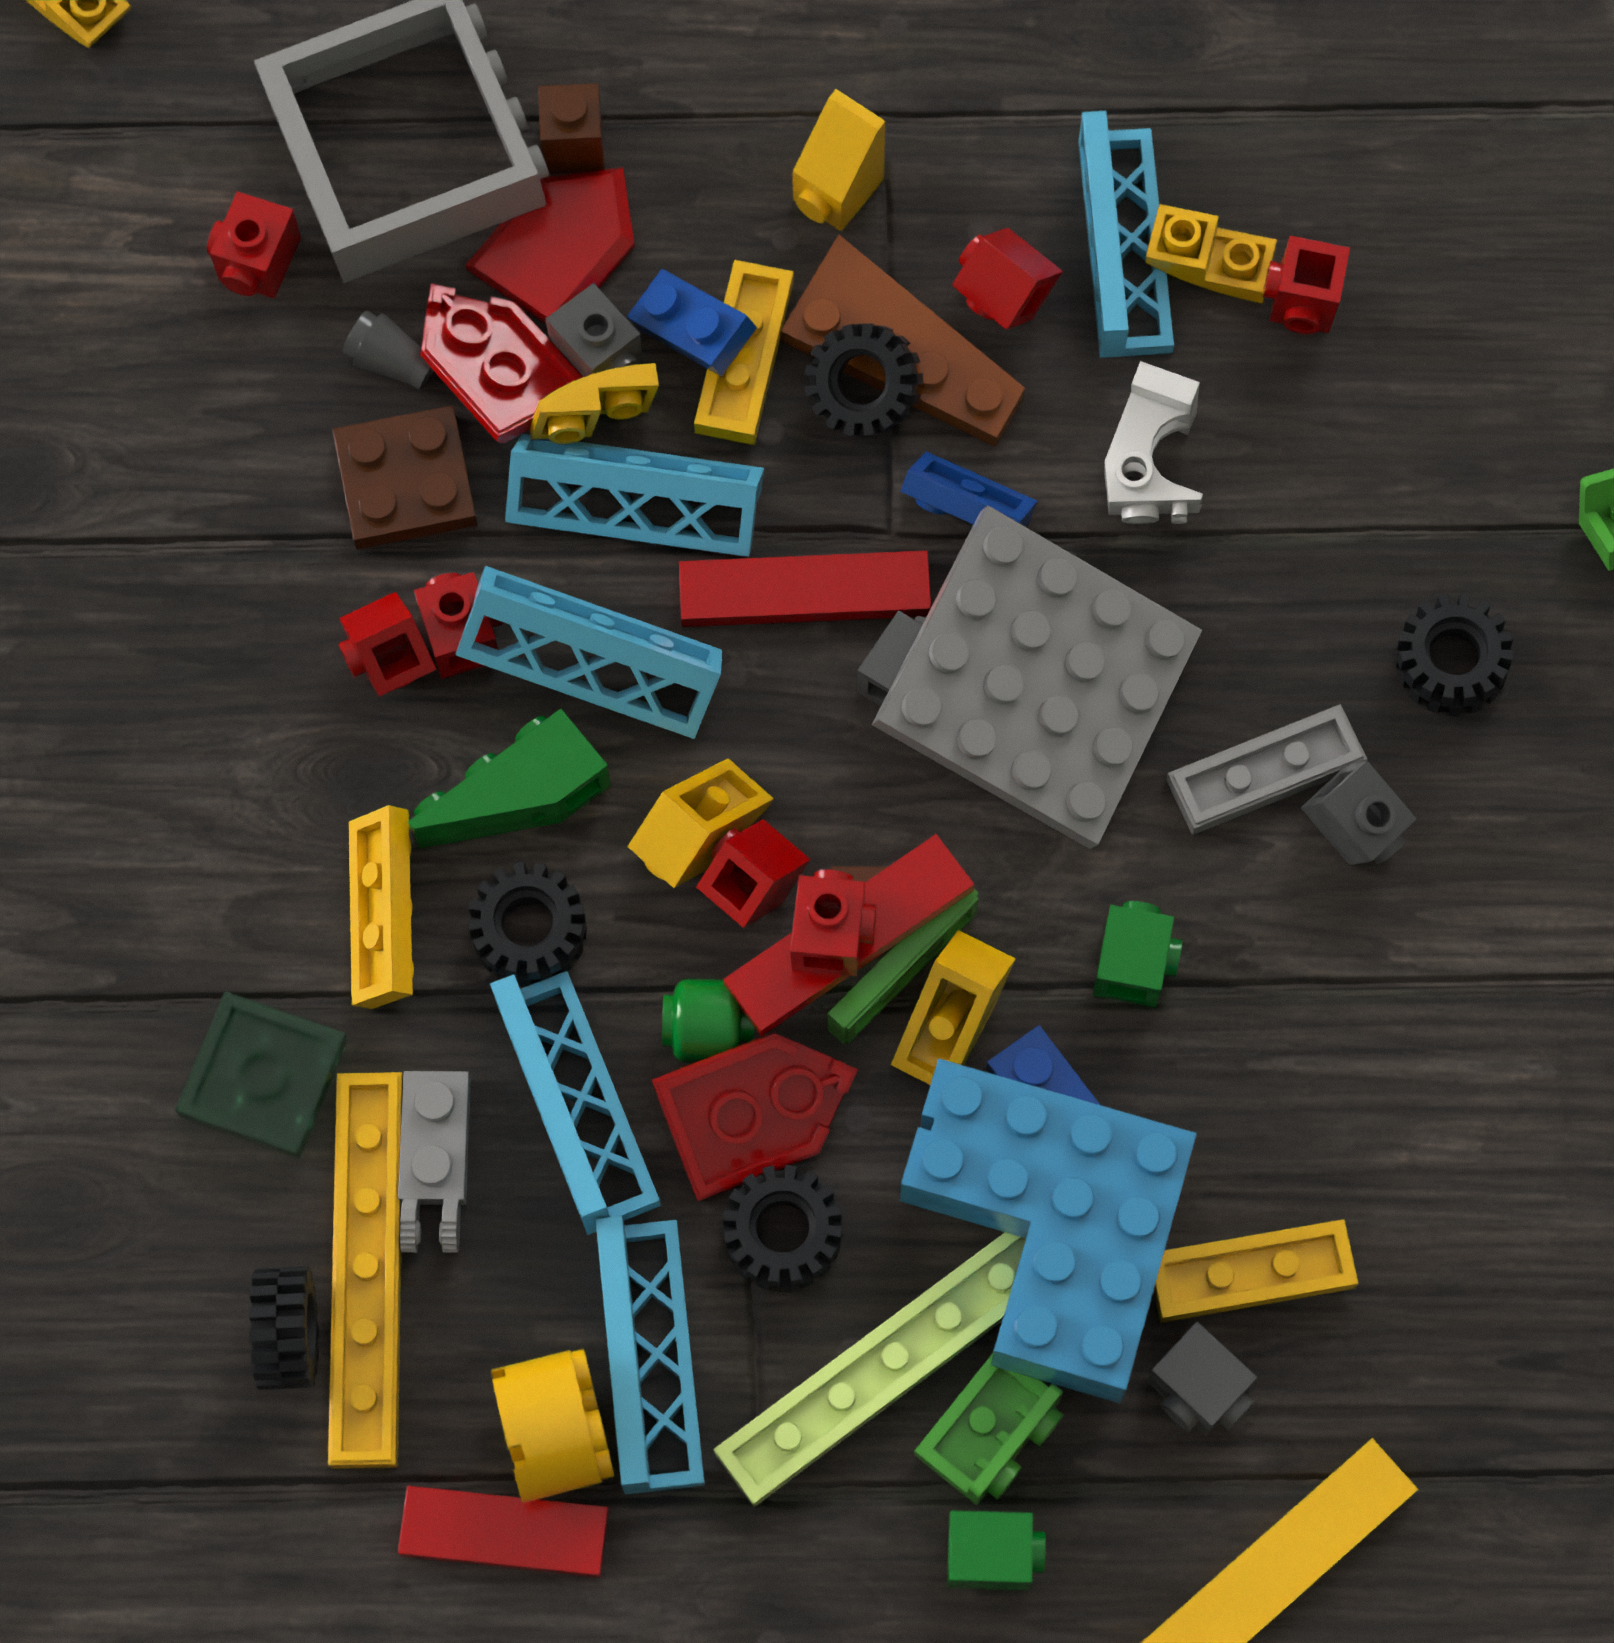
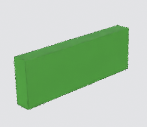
[828,889,979,1045]

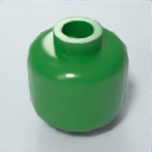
[662,979,754,1064]

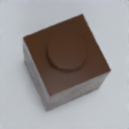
[538,83,605,175]

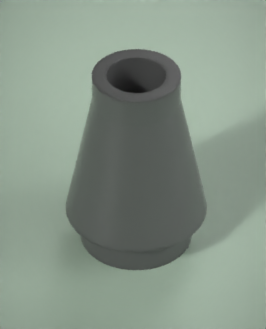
[342,310,434,391]

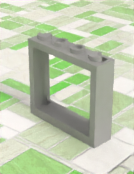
[254,0,550,283]

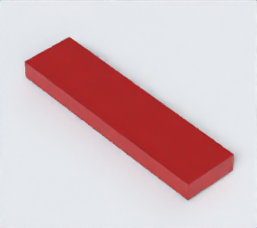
[679,550,931,627]
[723,834,974,1037]

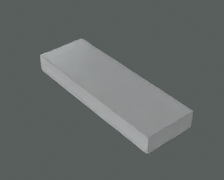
[1166,704,1367,835]

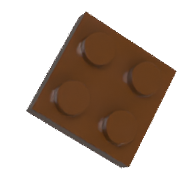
[332,405,478,550]

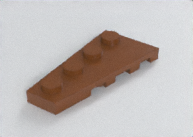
[781,235,1025,447]

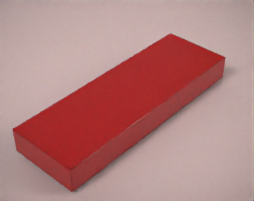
[398,1486,609,1578]

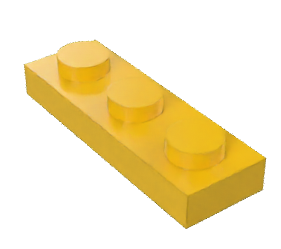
[694,260,794,445]
[349,805,414,1009]
[1154,1219,1359,1323]

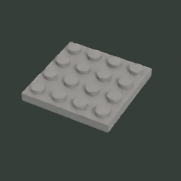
[872,505,1202,849]

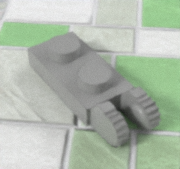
[398,1071,471,1253]

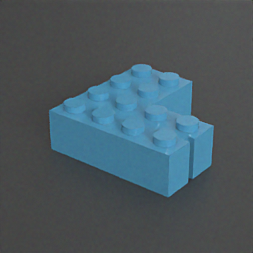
[900,1058,1197,1404]

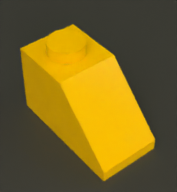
[793,89,886,232]
[627,758,774,888]
[891,930,1016,1085]

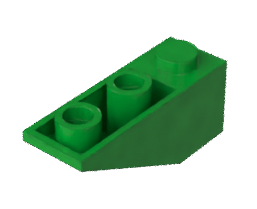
[408,709,611,849]

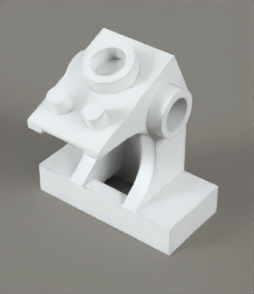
[1105,361,1203,524]

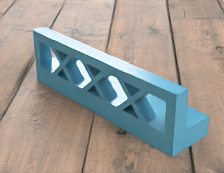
[1078,111,1174,358]
[505,434,764,557]
[456,566,722,739]
[490,971,661,1235]
[595,1216,705,1495]

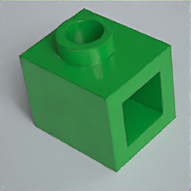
[1093,901,1183,1008]
[947,1511,1046,1590]

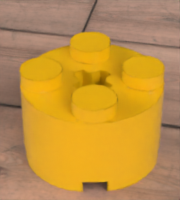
[491,1349,614,1503]

